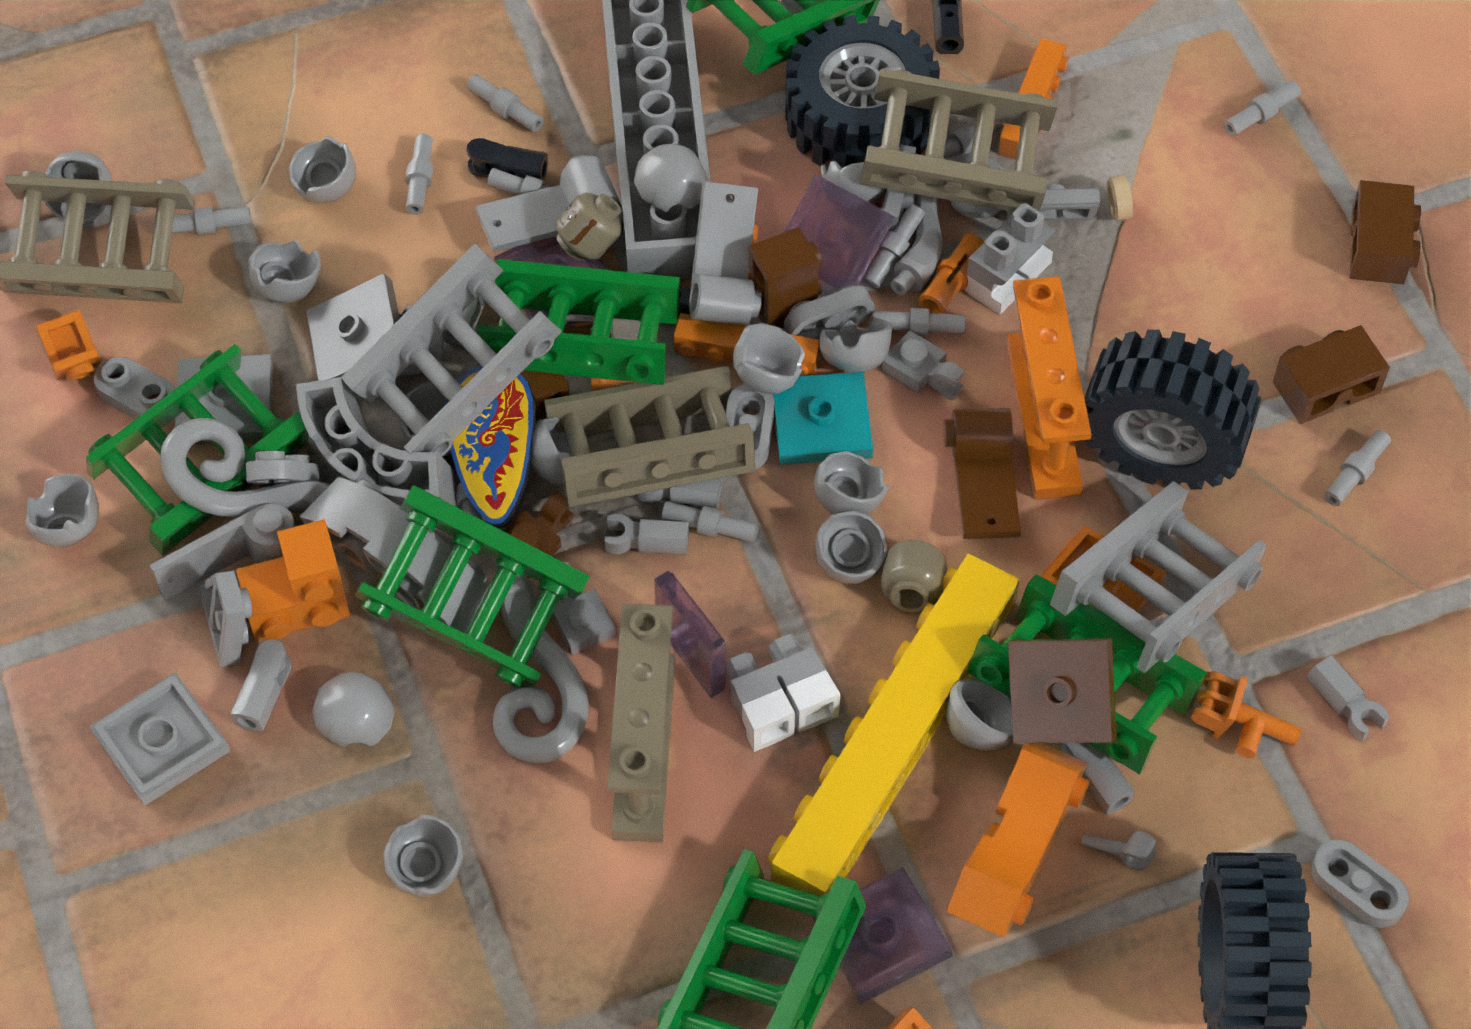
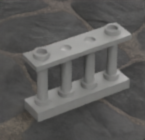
[341,244,562,456]
[1050,481,1267,673]

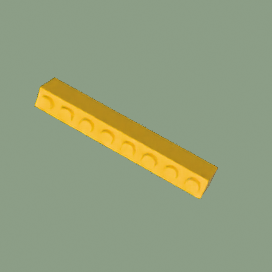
[768,553,1020,896]

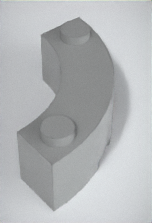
[296,377,456,507]
[300,477,488,633]

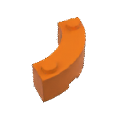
[946,743,1090,937]

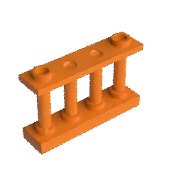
[1006,276,1092,500]

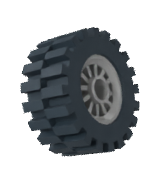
[785,15,940,168]
[1084,329,1261,490]
[1198,852,1312,1029]

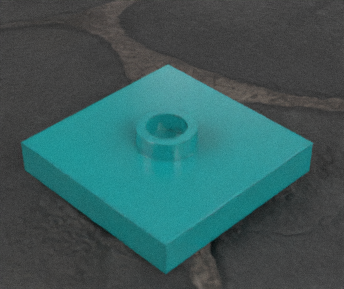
[772,372,873,465]

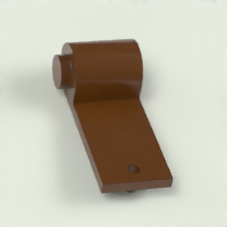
[943,408,1021,539]

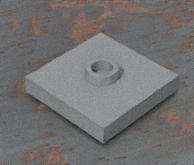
[306,273,400,381]
[175,354,273,444]
[90,672,230,806]

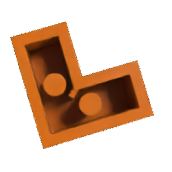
[236,519,350,641]

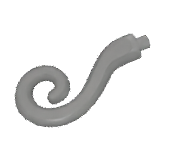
[891,153,1005,295]
[160,418,330,517]
[493,573,589,764]

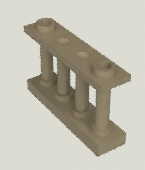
[860,69,1058,211]
[0,171,195,303]
[544,366,756,507]
[607,604,675,842]

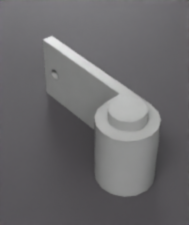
[475,155,621,252]
[689,181,761,326]
[150,504,295,600]

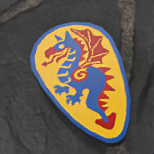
[445,365,535,526]

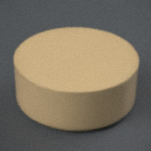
[1107,174,1133,221]

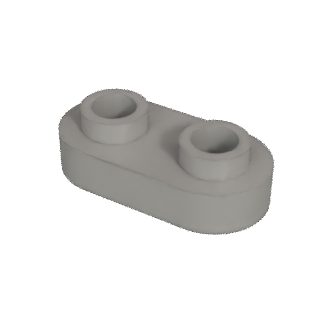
[784,285,875,340]
[94,357,175,419]
[726,384,774,469]
[246,451,320,486]
[1311,840,1409,928]

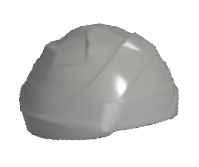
[945,678,1013,751]

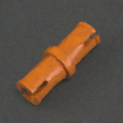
[918,234,984,314]

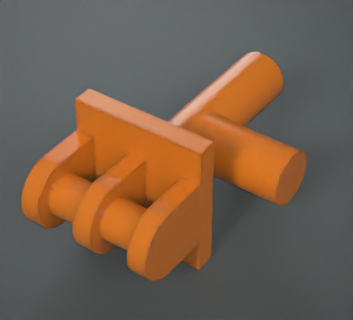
[1191,671,1302,758]

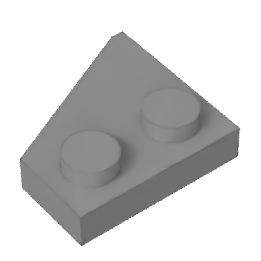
[198,570,252,668]

